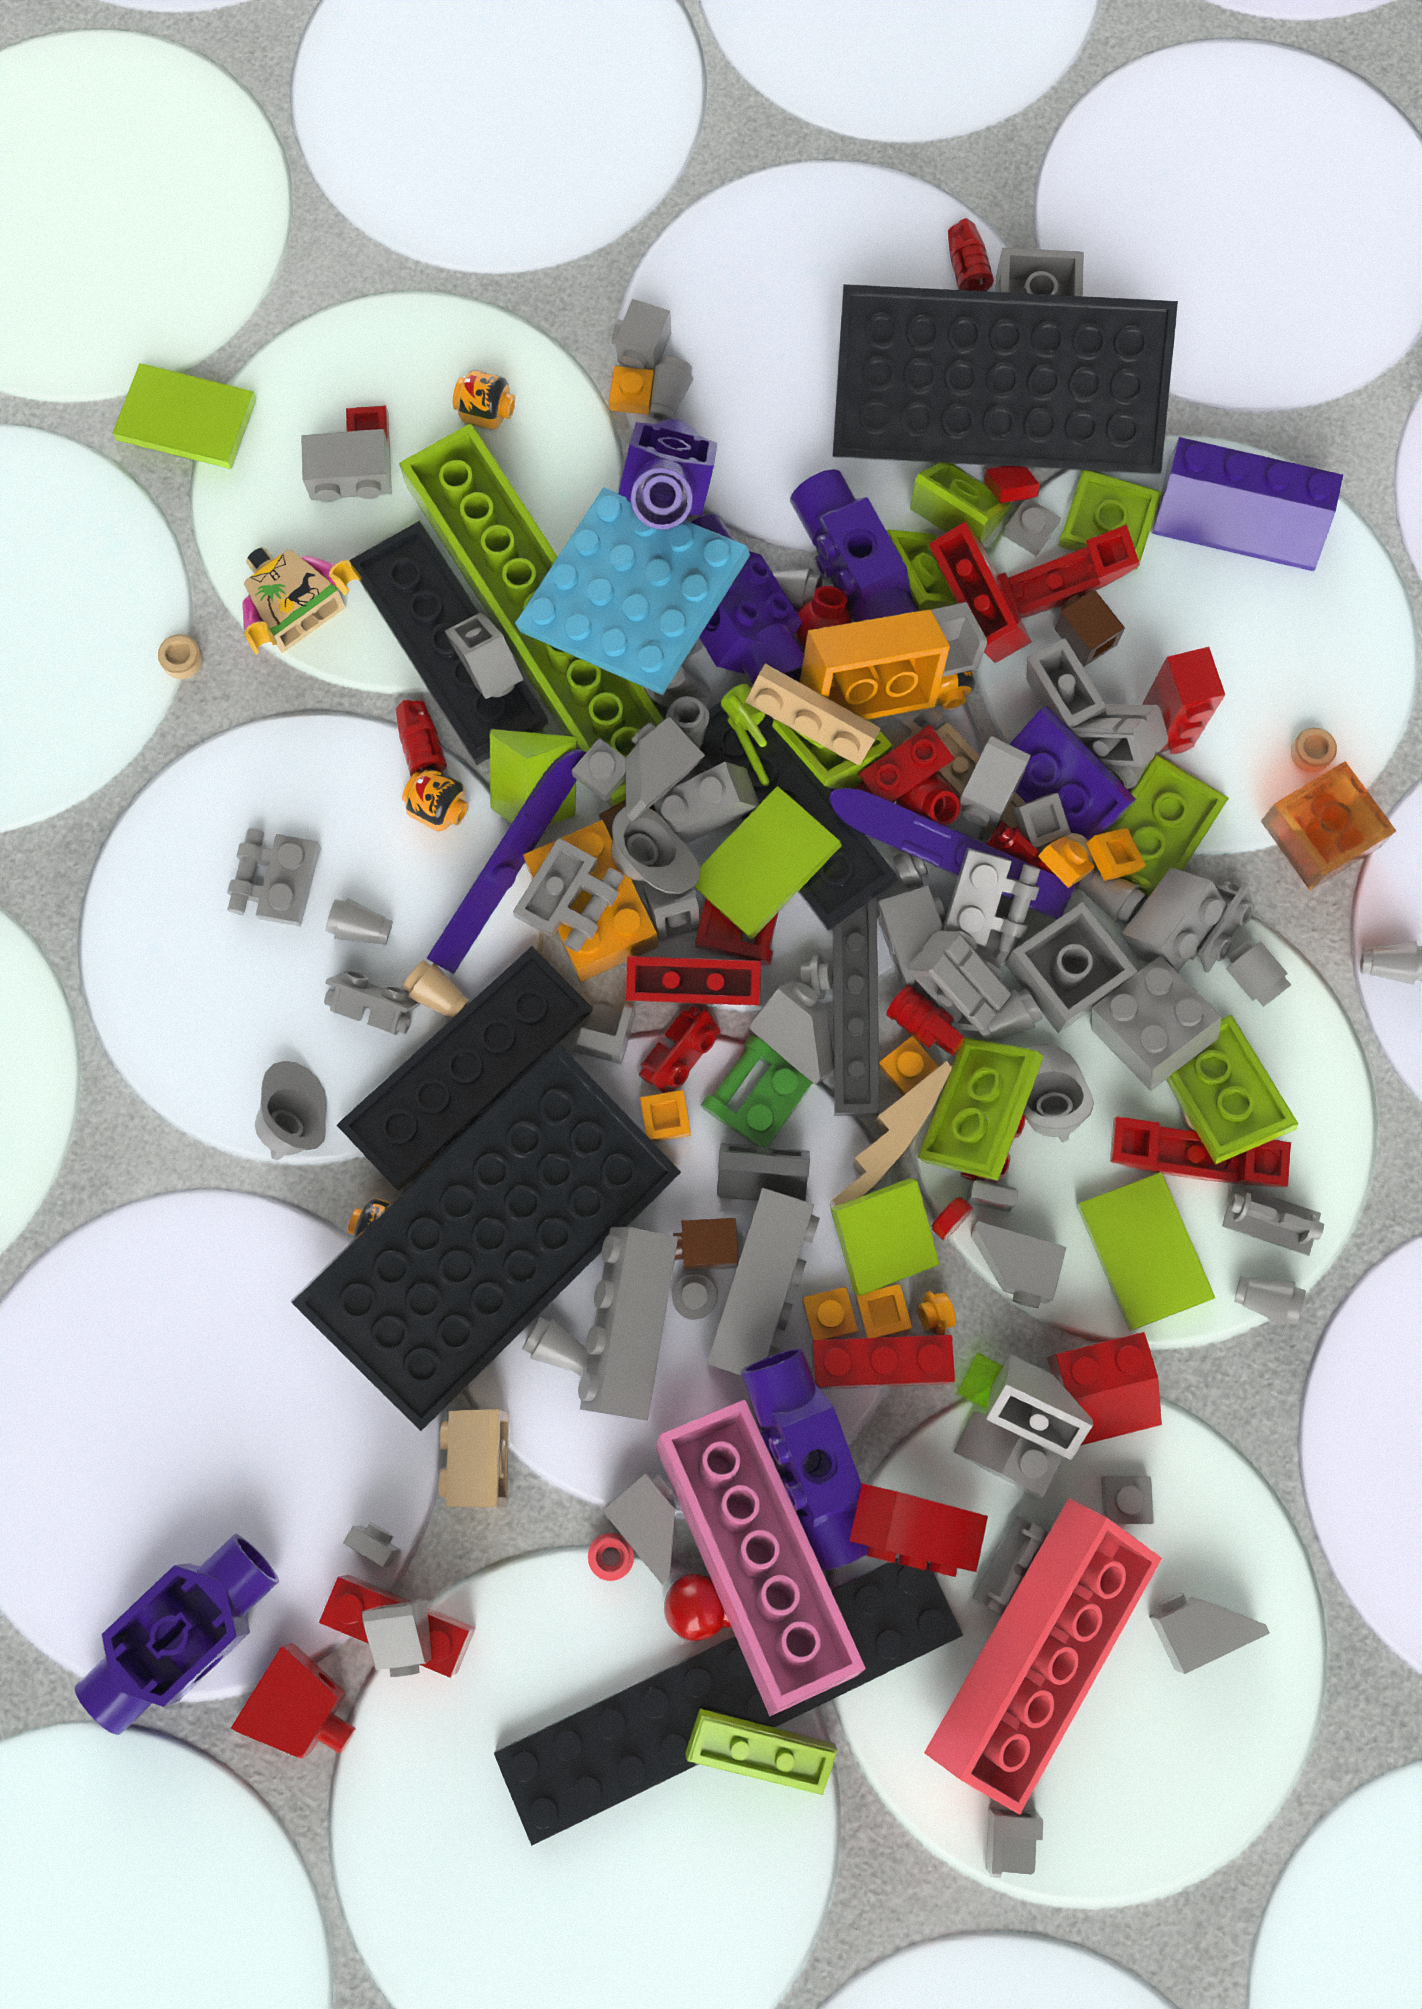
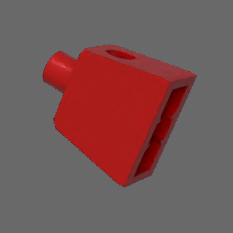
[231,1643,356,1758]

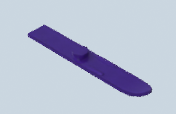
[427,749,587,974]
[829,788,1076,920]

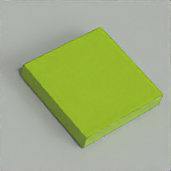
[1058,470,1162,570]
[830,1178,940,1296]

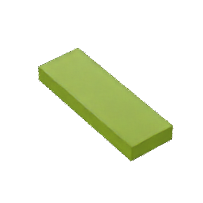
[685,1709,838,1795]

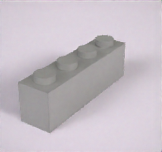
[707,1188,820,1376]
[578,1227,678,1421]

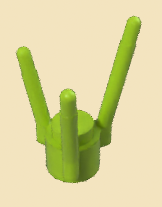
[721,684,824,785]

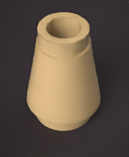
[402,960,470,1019]

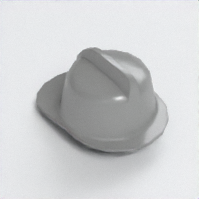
[611,807,700,894]
[1023,1044,1094,1142]
[254,1061,326,1160]

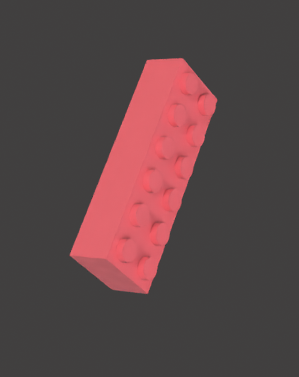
[924,1498,1162,1815]

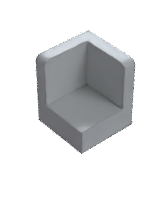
[931,602,987,677]
[576,1003,635,1064]
[986,1808,1043,1878]

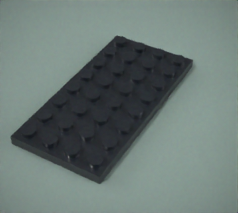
[832,284,1178,474]
[291,1043,681,1431]

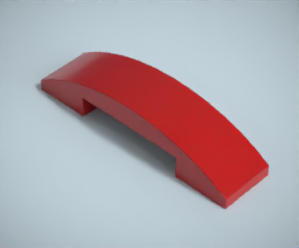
[998,524,1140,619]
[1110,1116,1291,1187]

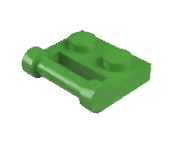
[700,1034,813,1147]

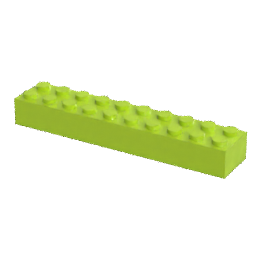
[399,423,664,808]

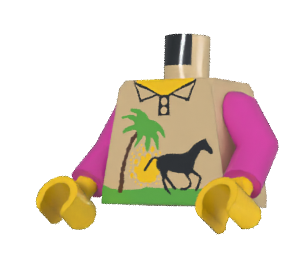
[242,547,362,655]

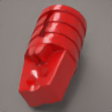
[947,218,994,291]
[396,700,447,777]
[886,985,964,1056]

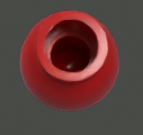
[795,586,852,649]
[896,773,960,826]
[664,1573,731,1641]

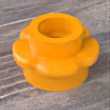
[918,1291,956,1335]

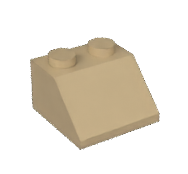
[438,1409,509,1507]

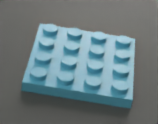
[515,487,750,695]

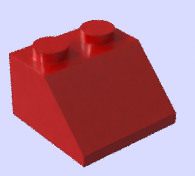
[1047,1332,1162,1446]

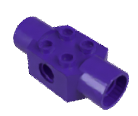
[618,419,718,529]
[790,469,918,622]
[690,514,804,685]
[741,1349,868,1571]
[74,1534,279,1735]

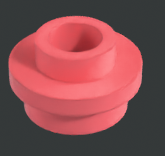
[588,1533,634,1581]

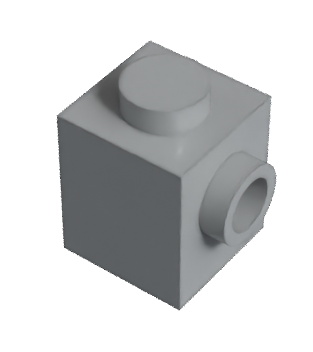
[612,299,672,370]

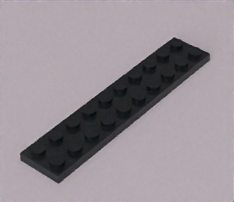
[493,1557,963,1846]

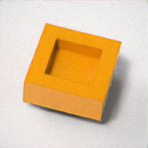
[609,366,654,415]
[1086,828,1146,881]
[1038,836,1095,888]
[879,1035,939,1096]
[640,1090,691,1142]
[855,1284,912,1338]
[802,1287,858,1340]

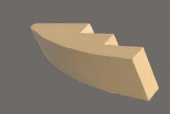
[829,1061,952,1208]

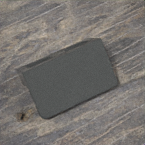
[717,1143,810,1201]

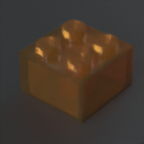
[1261,761,1397,891]

